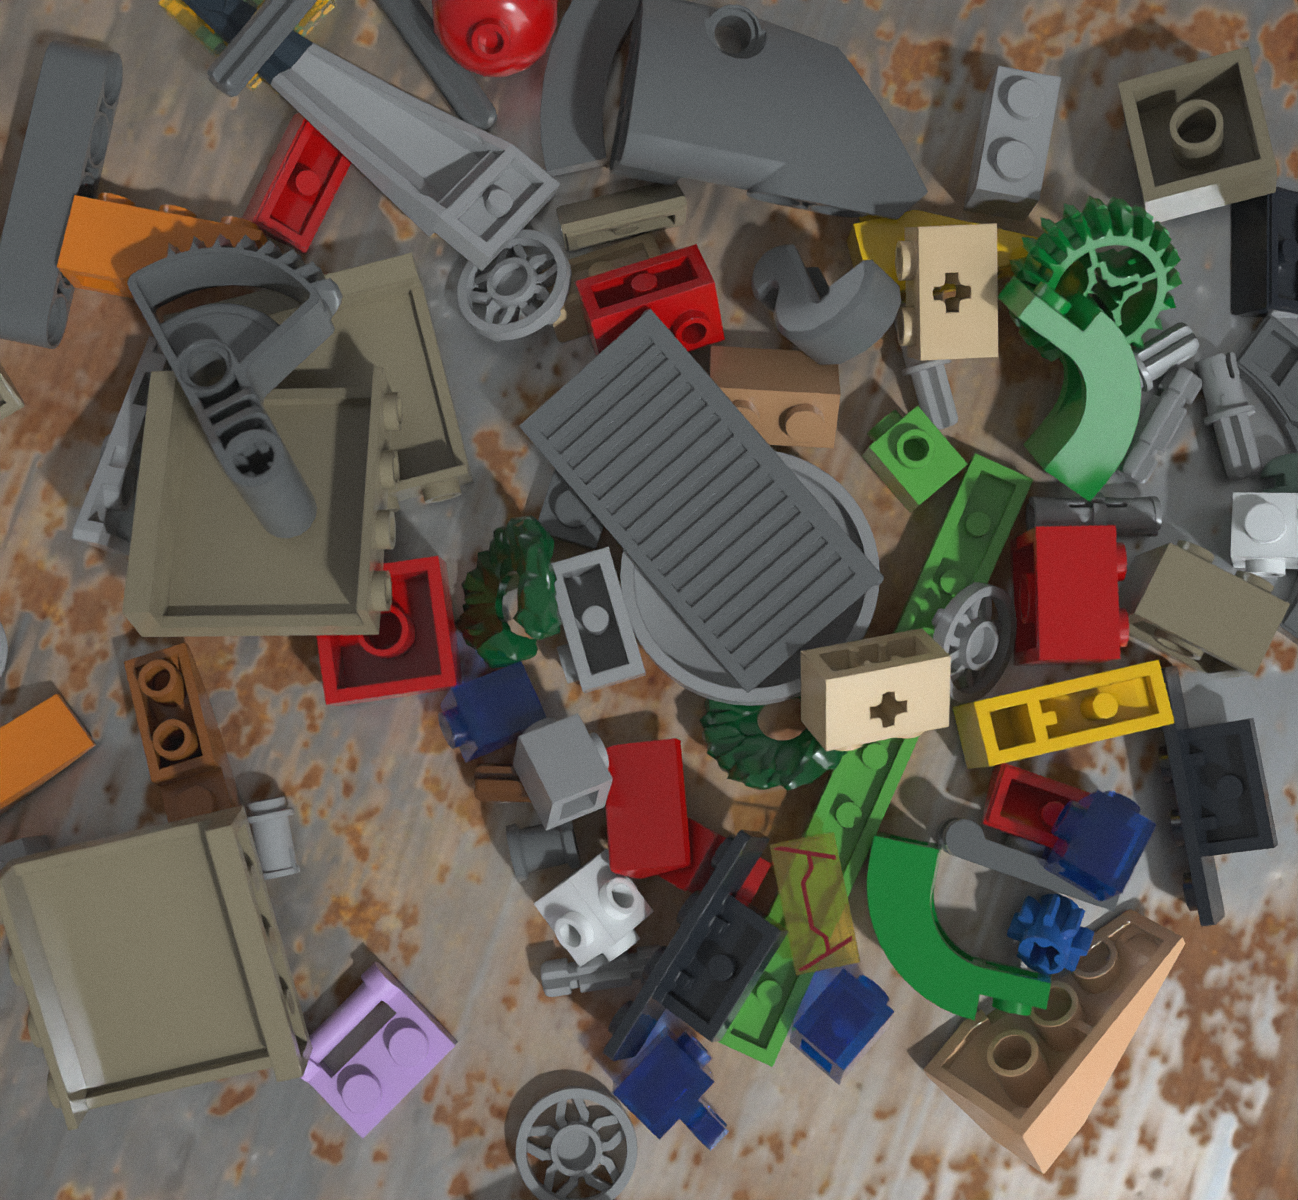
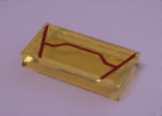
[768,831,861,975]

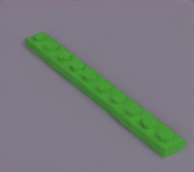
[718,453,1033,1067]

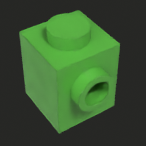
[862,406,968,513]

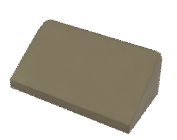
[556,182,687,252]

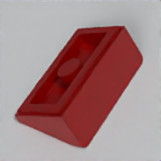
[242,113,352,253]
[605,738,691,879]
[981,763,1125,867]

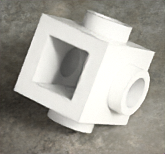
[534,849,654,967]

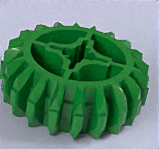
[1004,196,1182,364]

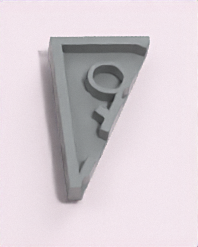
[72,336,172,556]

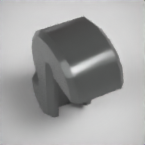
[751,244,901,365]

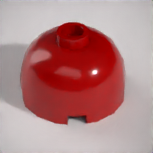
[432,0,558,77]

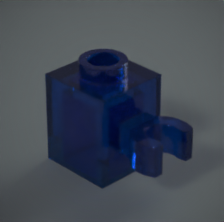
[612,1026,729,1151]

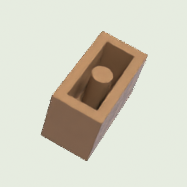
[709,346,841,448]

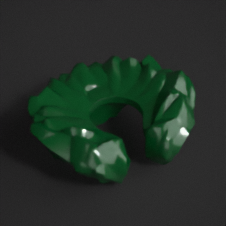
[455,515,562,669]
[699,695,848,791]

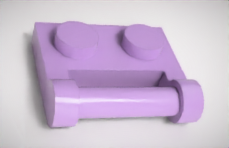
[300,962,458,1139]

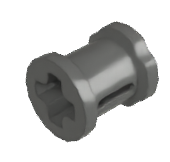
[506,820,581,882]

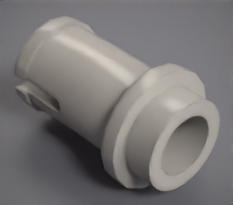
[246,796,300,880]

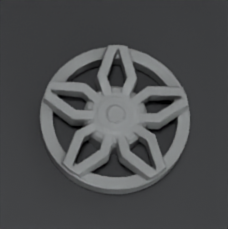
[457,230,572,342]
[932,582,1017,703]
[516,1086,637,1200]

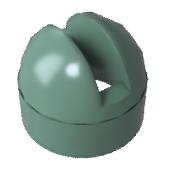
[1260,452,1298,493]

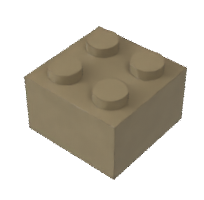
[1118,47,1277,222]
[1118,540,1290,680]

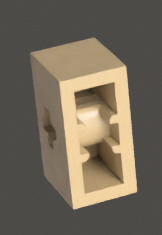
[895,223,998,361]
[800,628,951,751]

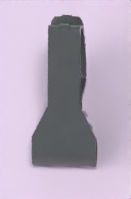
[128,234,343,538]

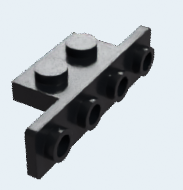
[1158,666,1278,927]
[603,830,789,1061]

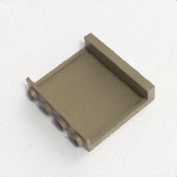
[163,252,474,513]
[122,367,403,637]
[0,805,313,1131]

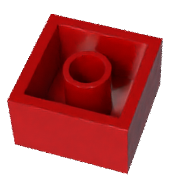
[1010,525,1129,666]
[316,556,464,706]

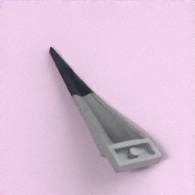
[183,0,560,271]

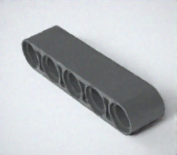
[0,40,123,349]

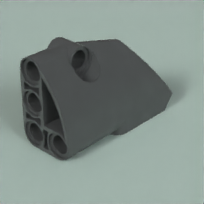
[609,0,928,220]

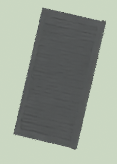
[519,309,884,693]

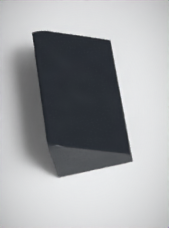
[1231,187,1298,319]

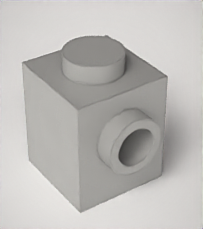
[513,713,613,831]

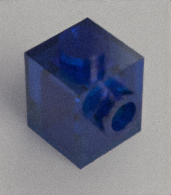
[438,661,547,763]
[1043,790,1157,902]
[789,968,895,1085]

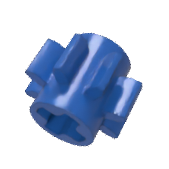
[1007,894,1094,974]

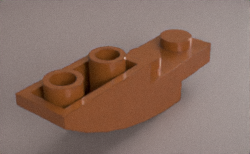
[124,642,242,823]

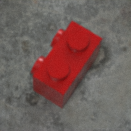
[575,244,725,357]

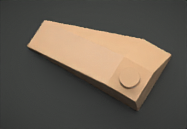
[923,909,1185,1174]

